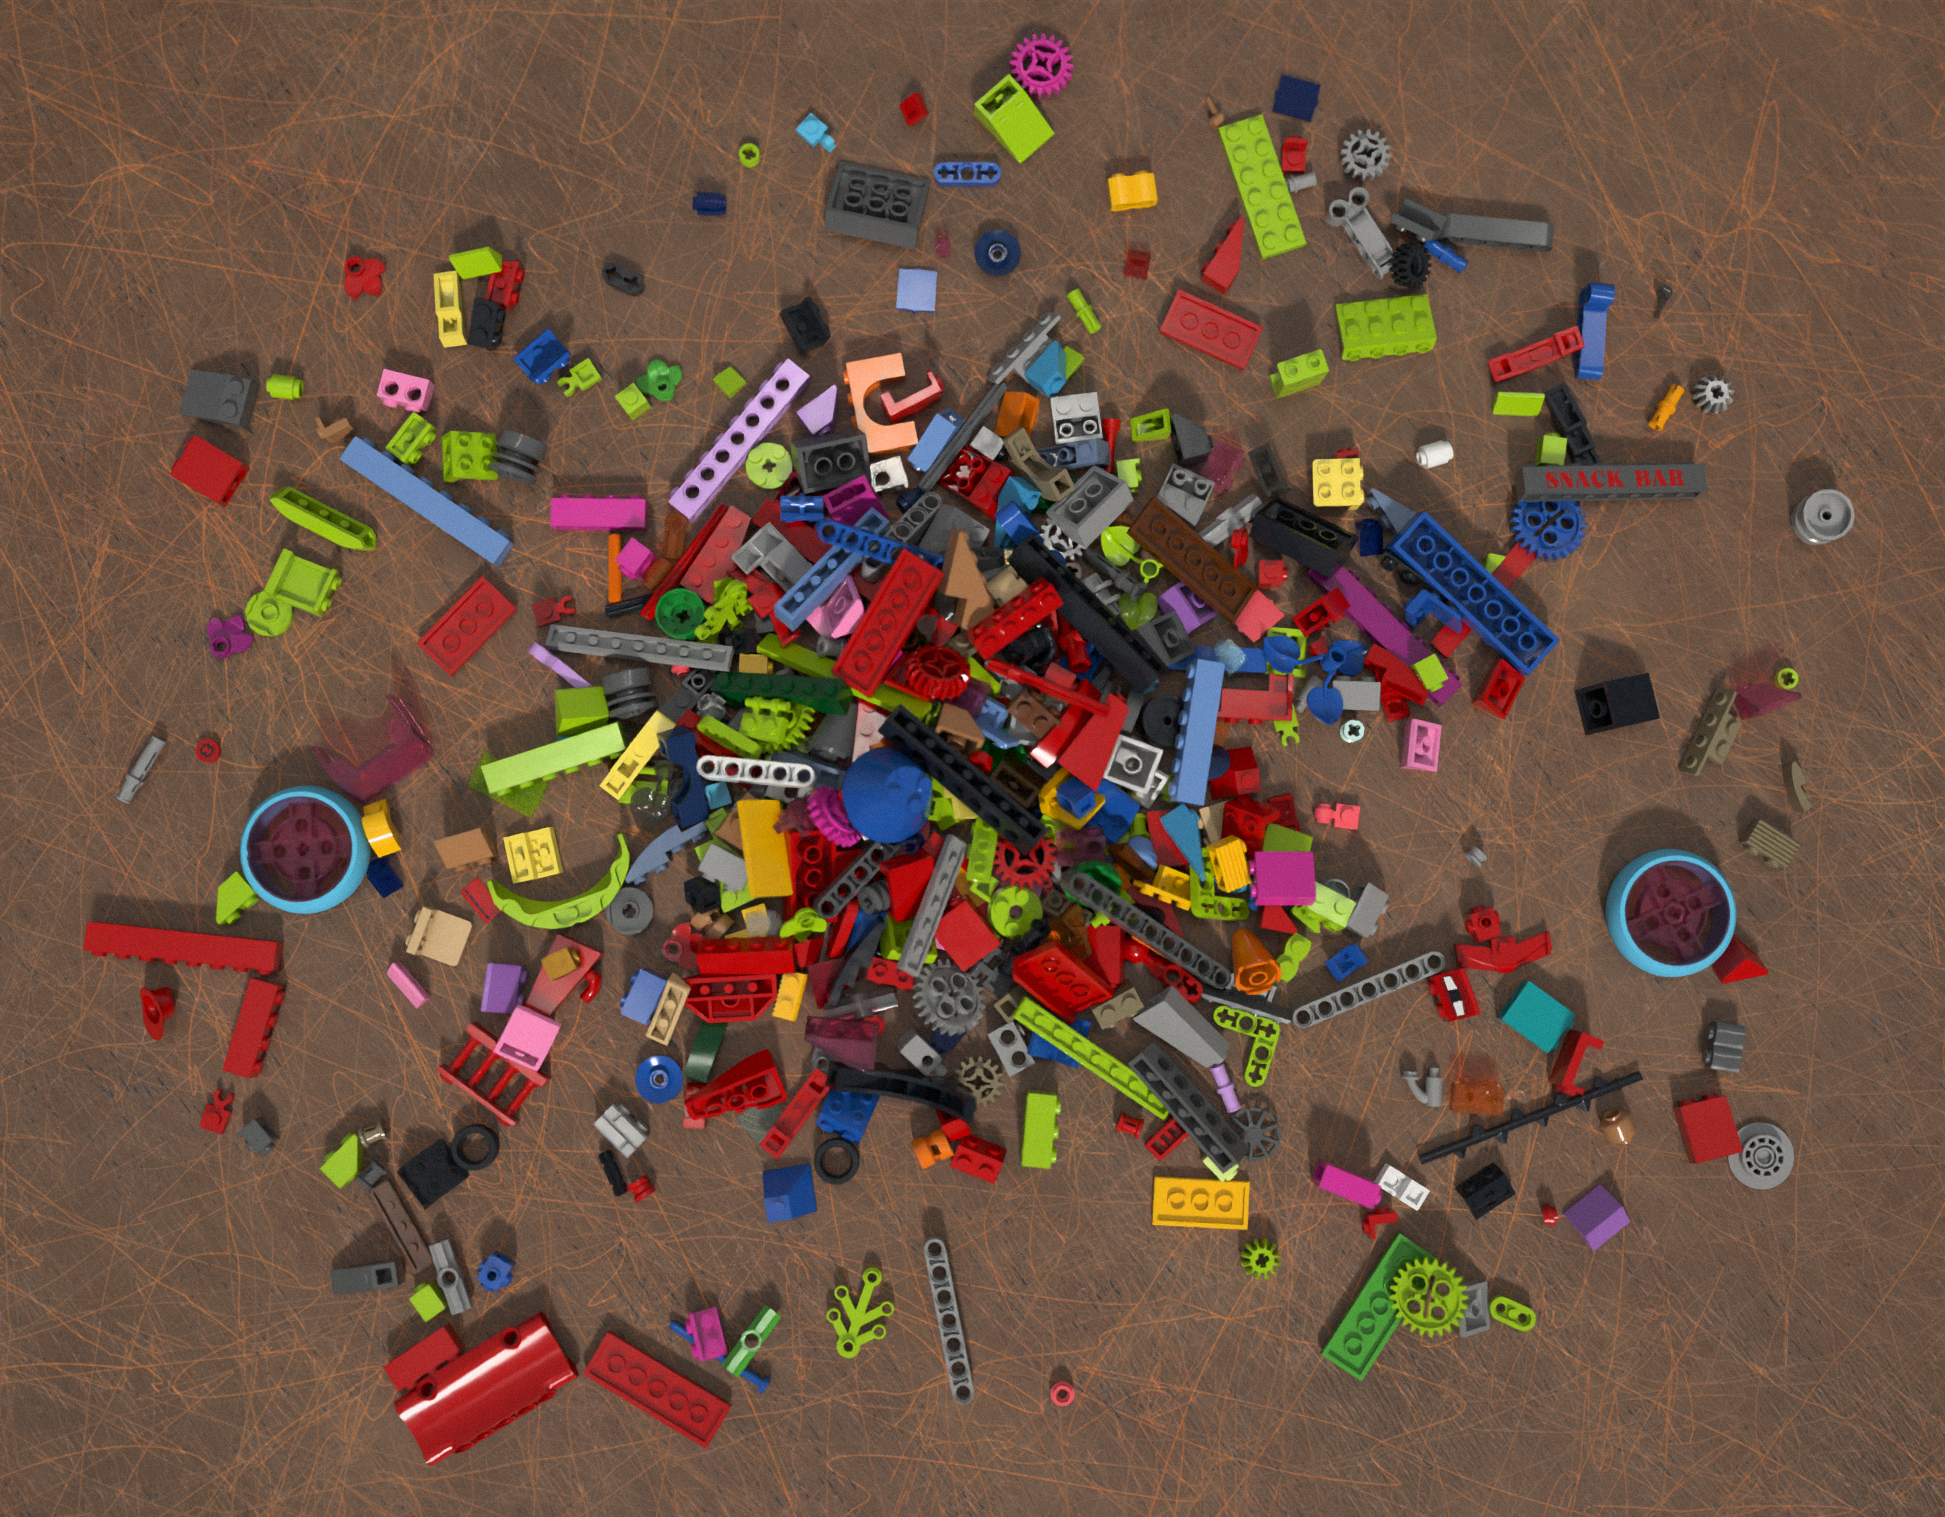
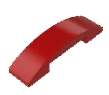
[1487,325,1585,383]
[1028,678,1101,768]
[759,1068,830,1160]

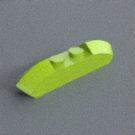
[269,486,376,551]

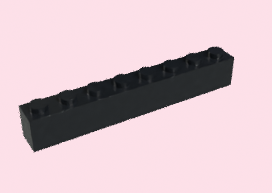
[1006,533,1168,694]

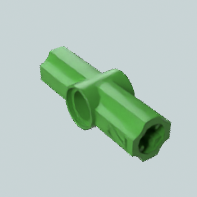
[722,1305,782,1378]

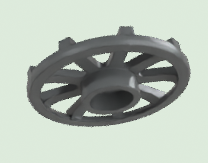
[1229,1107,1281,1161]

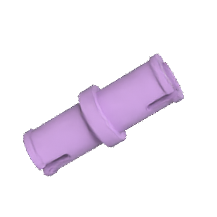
[1209,1063,1241,1113]

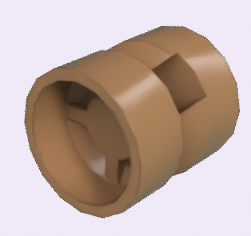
[690,907,736,939]

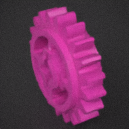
[1010,33,1074,99]
[807,786,862,847]

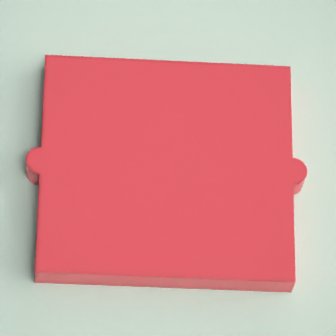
[1234,590,1284,643]

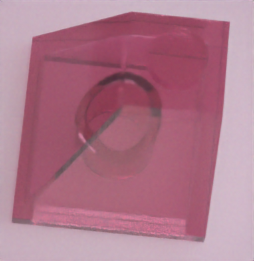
[1734,682,1802,720]

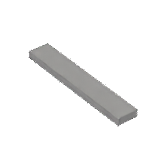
[896,834,969,977]

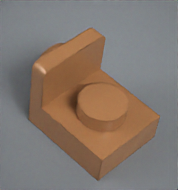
[315,416,357,444]

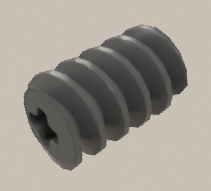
[858,877,891,915]

